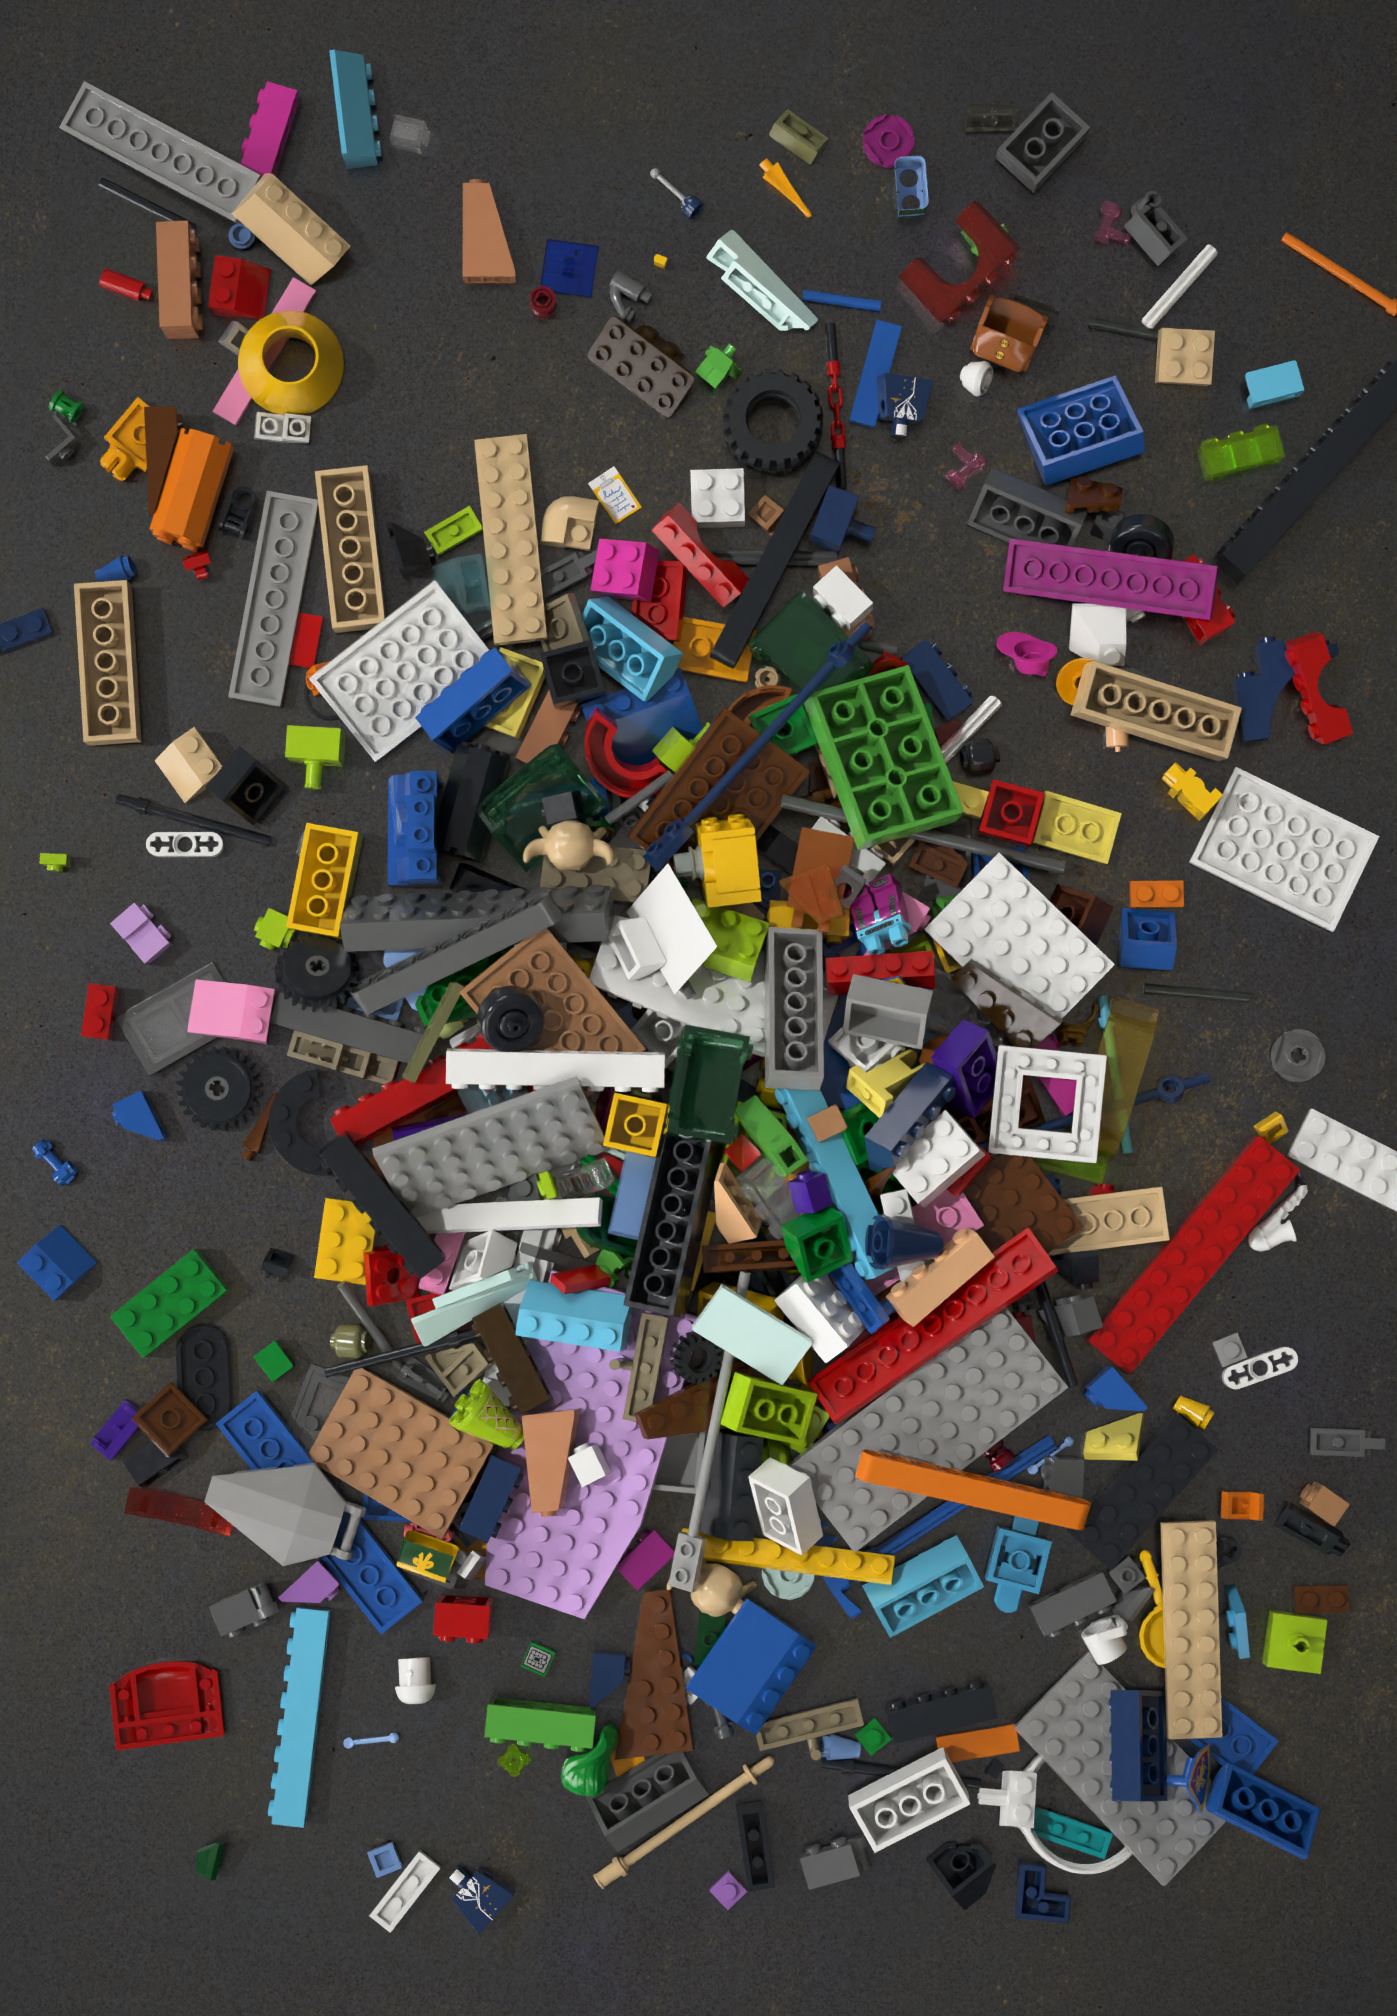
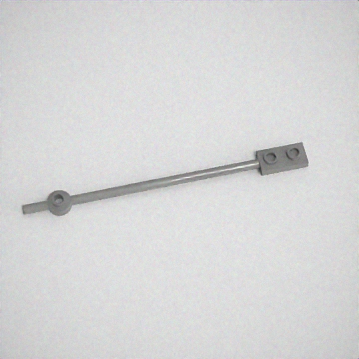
[668,1271,751,1592]

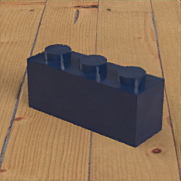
[900,639,974,724]
[458,1453,524,1543]

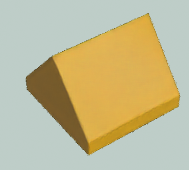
[1254,1112,1289,1144]

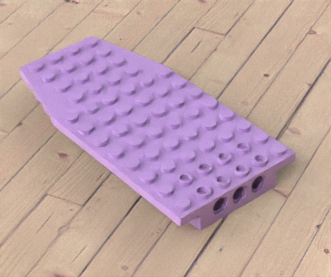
[485,1270,699,1619]

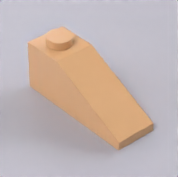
[714,1162,762,1244]

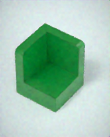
[253,1340,293,1382]

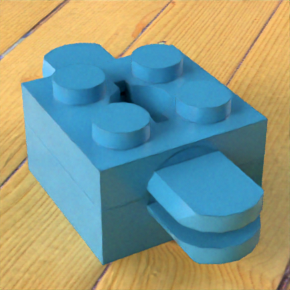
[984,1516,1052,1613]

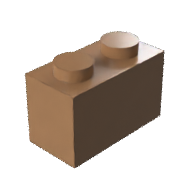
[1299,1482,1350,1527]

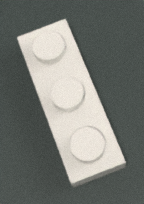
[369,1850,441,1933]

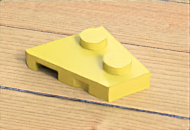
[1083,1413,1144,1461]

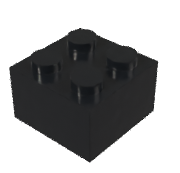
[540,640,606,709]
[206,746,286,825]

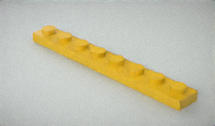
[682,1528,895,1585]

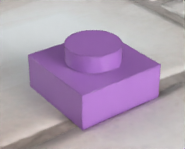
[709,1870,747,1910]

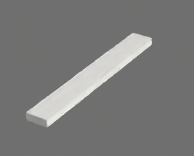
[416,1198,602,1234]

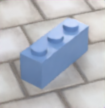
[607,1152,656,1240]

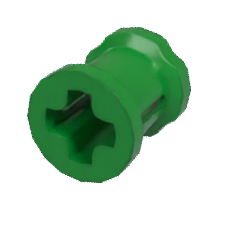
[49,389,84,423]

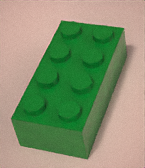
[110,1249,231,1358]

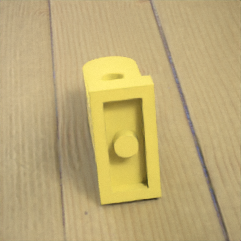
[846,1049,925,1118]

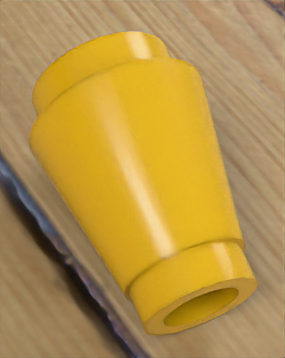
[1173,1396,1215,1430]

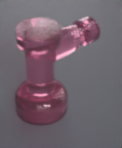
[1093,201,1130,245]
[946,442,986,490]

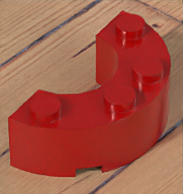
[584,706,675,798]

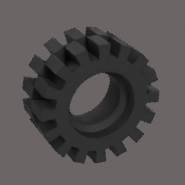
[670,1332,723,1384]

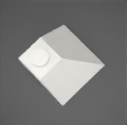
[1069,604,1126,666]
[449,1230,518,1291]

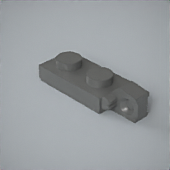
[541,550,597,600]
[1310,1428,1385,1457]

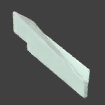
[706,230,818,331]
[411,1262,537,1346]

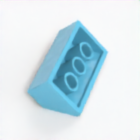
[329,50,382,169]
[582,596,683,702]
[516,1280,633,1352]
[862,1535,984,1638]

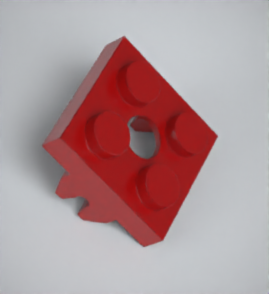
[363,1245,419,1307]

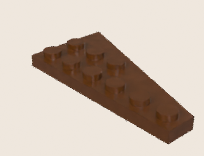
[634,1359,787,1439]
[615,1589,695,1760]

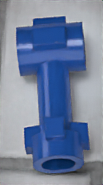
[32,1139,78,1186]

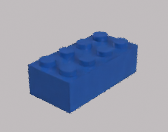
[415,648,532,753]

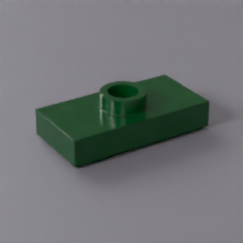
[693,1610,726,1665]

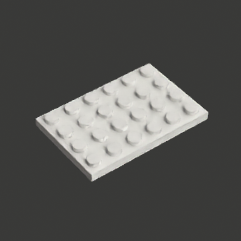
[309,580,490,762]
[1189,767,1379,932]
[924,853,1115,1019]

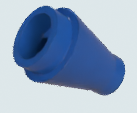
[95,555,137,582]

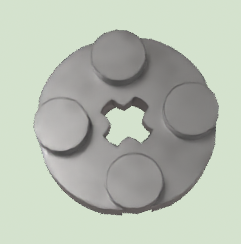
[1271,1029,1325,1083]

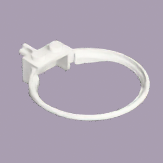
[977,1754,1132,1874]

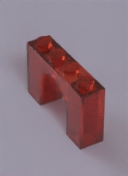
[898,201,1021,323]

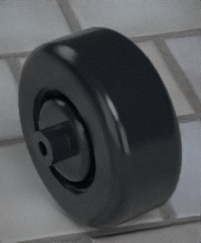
[1109,514,1174,559]
[477,986,545,1052]

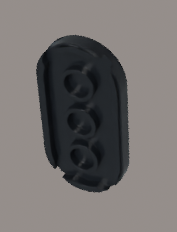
[176,1324,233,1431]

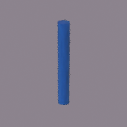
[802,290,881,311]

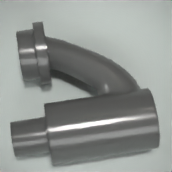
[609,270,653,325]

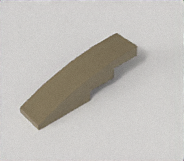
[287,1030,401,1084]

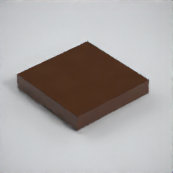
[131,1382,208,1458]

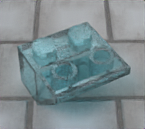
[431,553,491,616]

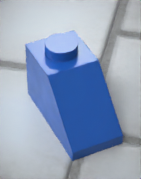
[111,1090,168,1141]

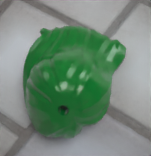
[561,1724,619,1797]

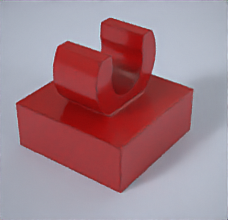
[182,549,211,580]

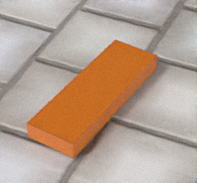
[936,1723,1020,1762]

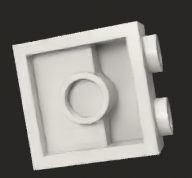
[828,1027,905,1073]

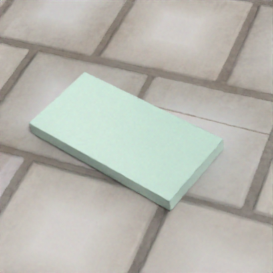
[692,1284,813,1385]

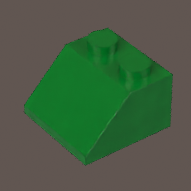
[781,1205,853,1283]

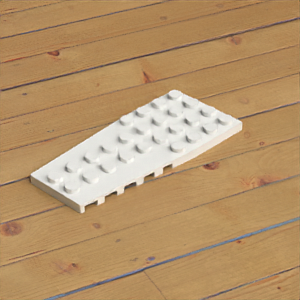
[589,915,838,1057]

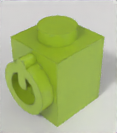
[254,908,297,951]

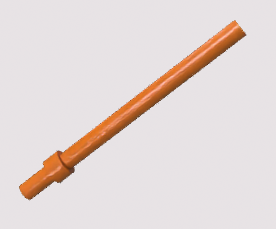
[1281,232,1397,317]

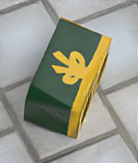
[397,1530,459,1583]

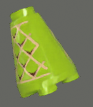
[449,1379,524,1450]

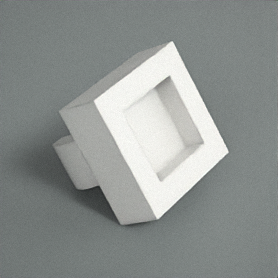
[455,1550,486,1580]

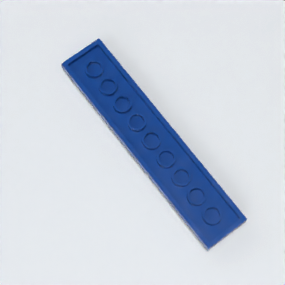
[216,1390,424,1634]

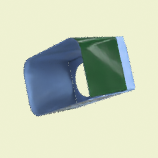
[895,156,929,217]

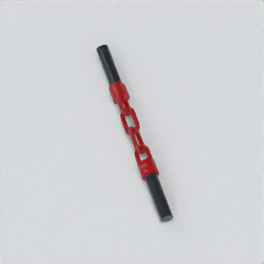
[825,322,847,489]

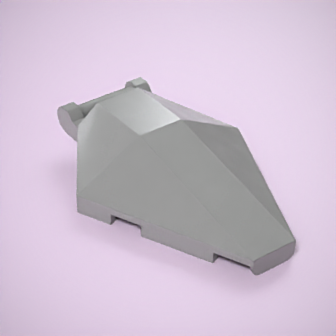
[205,1463,366,1566]

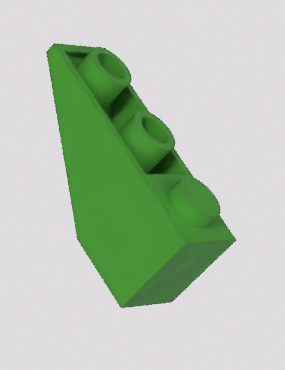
[733,1095,808,1178]

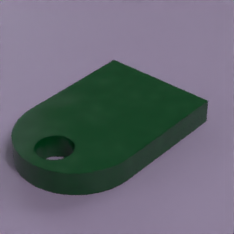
[575,1195,638,1258]

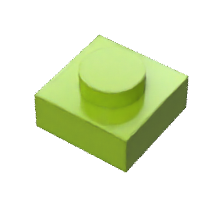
[40,853,71,872]

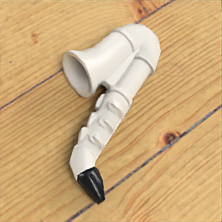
[1248,1172,1308,1252]

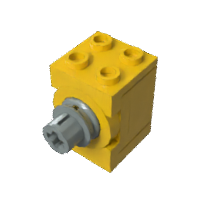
[673,814,762,908]

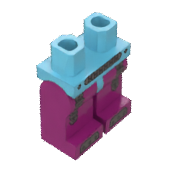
[844,874,912,955]

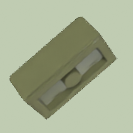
[769,109,830,165]

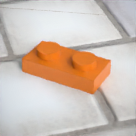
[1129,880,1184,908]

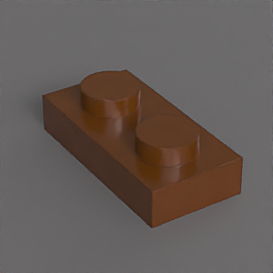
[1293,1584,1350,1614]

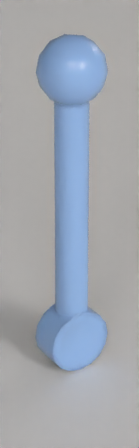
[1027,1436,1075,1474]
[343,1733,399,1749]

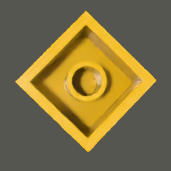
[603,1093,668,1157]

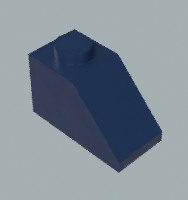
[588,1650,631,1707]

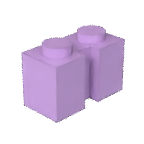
[110,903,173,965]

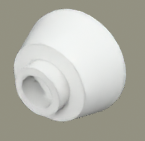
[960,361,993,397]

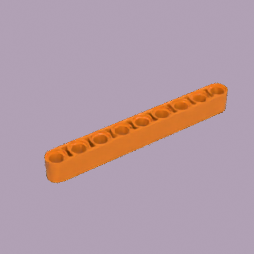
[855,1449,1091,1530]

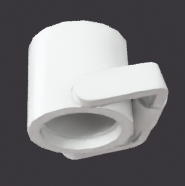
[1081,1615,1128,1664]

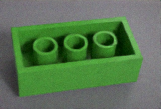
[484,1697,597,1752]

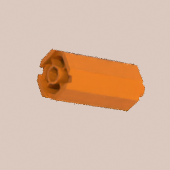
[149,428,234,552]

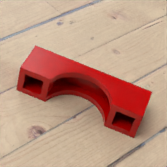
[651,502,749,608]
[1285,631,1353,745]
[825,951,936,996]

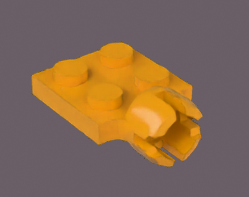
[100,397,179,481]

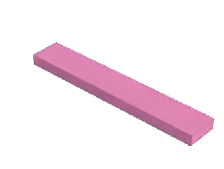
[213,277,317,426]

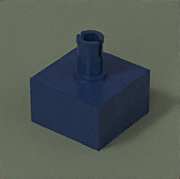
[809,485,877,555]

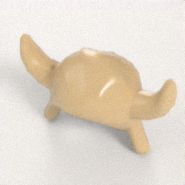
[523,819,614,871]
[667,1560,757,1617]

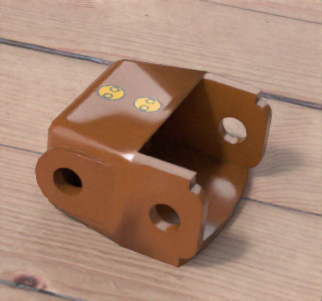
[970,294,1048,372]

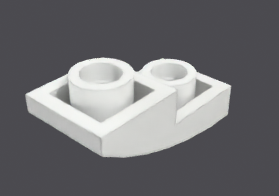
[254,412,311,443]

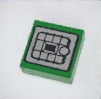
[520,1641,556,1678]

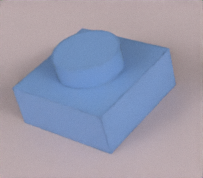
[367,1841,403,1878]

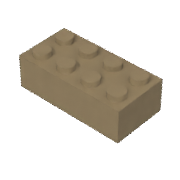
[540,846,653,906]

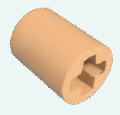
[1105,726,1129,752]

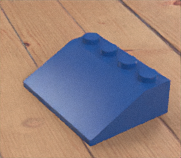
[1017,375,1145,486]
[581,668,703,766]
[685,1598,817,1735]

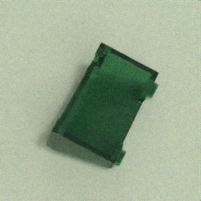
[747,592,873,692]
[477,744,608,872]
[663,1024,753,1145]

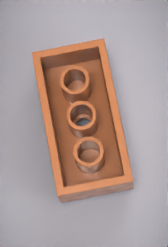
[156,221,203,339]

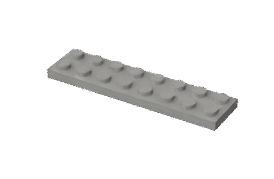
[59,81,262,224]
[228,491,319,708]

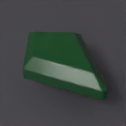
[196,1842,224,1880]

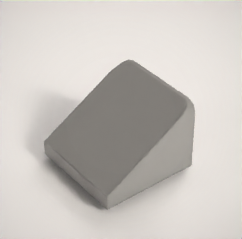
[218,321,249,356]

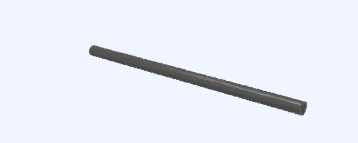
[780,794,1065,874]

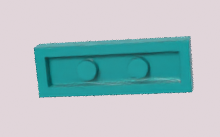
[1030,1806,1113,1859]

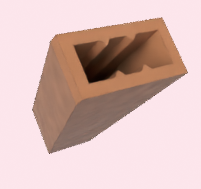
[463,179,517,283]
[522,1408,581,1517]

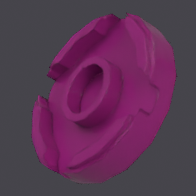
[863,114,915,168]

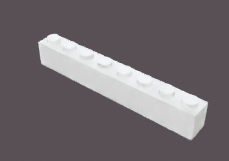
[446,1048,665,1092]

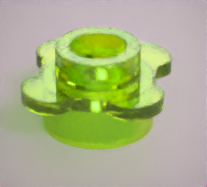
[497,1744,530,1777]

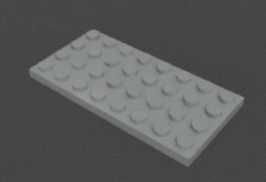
[372,1076,610,1218]
[1013,1651,1226,1886]

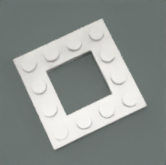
[988,1045,1107,1163]

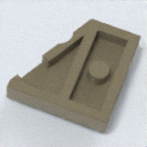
[425,1342,493,1397]

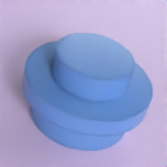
[228,223,255,249]

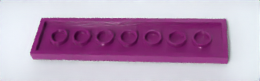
[1003,538,1219,620]

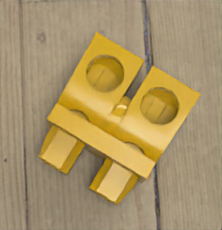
[1161,762,1223,821]

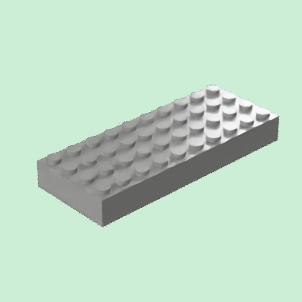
[788,1308,1068,1553]

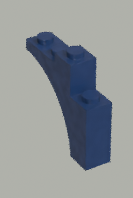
[1232,637,1339,744]

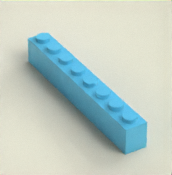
[775,1088,897,1281]
[268,1605,331,1828]

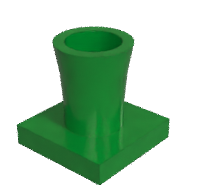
[748,694,818,756]
[839,1101,880,1165]

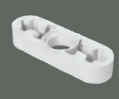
[146,832,224,857]
[1222,1347,1298,1389]

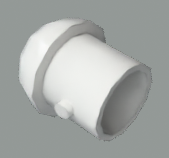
[395,1657,436,1704]

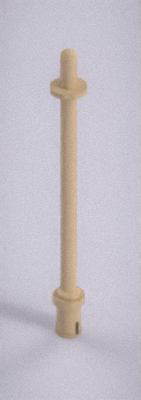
[593,1756,775,1889]

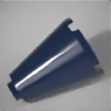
[865,1215,944,1269]

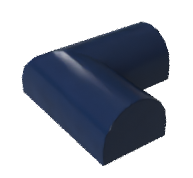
[1015,1861,1072,1924]

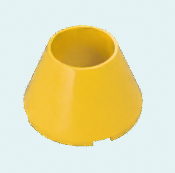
[238,310,344,416]

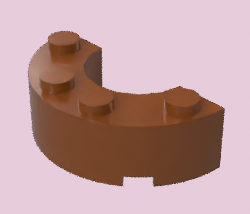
[728,685,792,727]

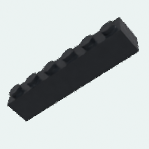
[319,1131,446,1279]

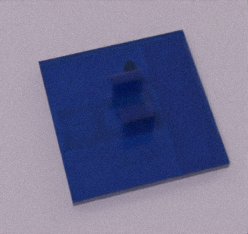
[540,239,599,298]

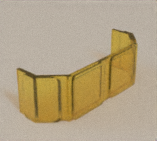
[1097,996,1159,1159]

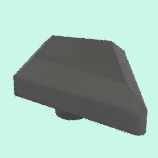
[1111,1587,1155,1622]

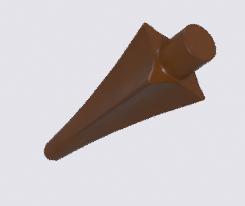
[241,1093,277,1162]
[863,1165,896,1199]

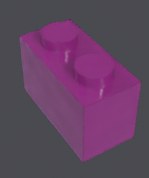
[616,1528,675,1591]

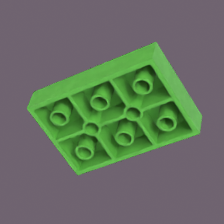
[804,665,964,851]

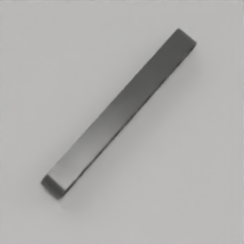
[350,891,563,1014]

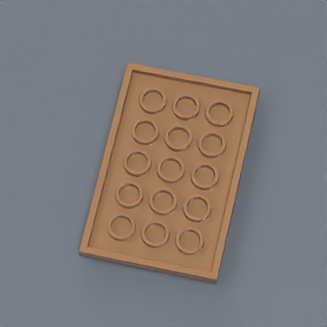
[459,928,646,1097]
[308,1368,496,1539]

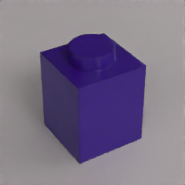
[788,1170,833,1213]

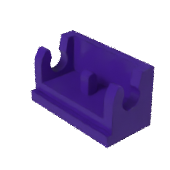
[91,1399,140,1461]

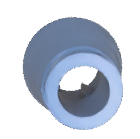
[820,1734,861,1760]

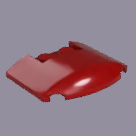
[109,1661,224,1751]

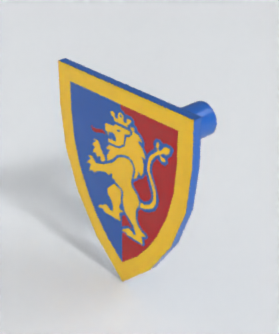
[1167,1744,1210,1813]

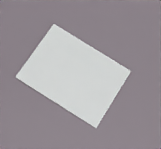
[627,864,717,994]

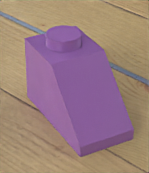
[278,1558,341,1603]

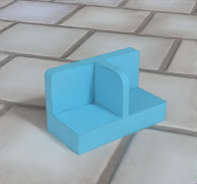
[1245,360,1304,409]

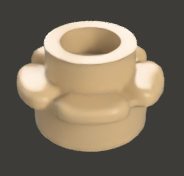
[755,667,781,688]

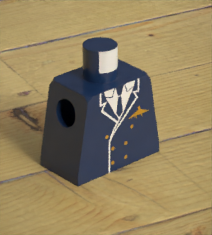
[877,373,933,438]
[448,1866,515,1934]

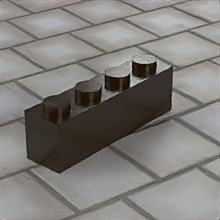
[472,1303,553,1414]

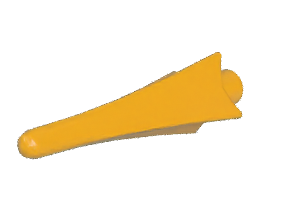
[760,158,812,218]

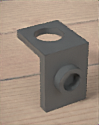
[45,414,80,466]
[826,865,867,909]

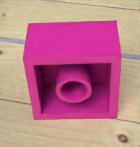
[590,539,660,602]

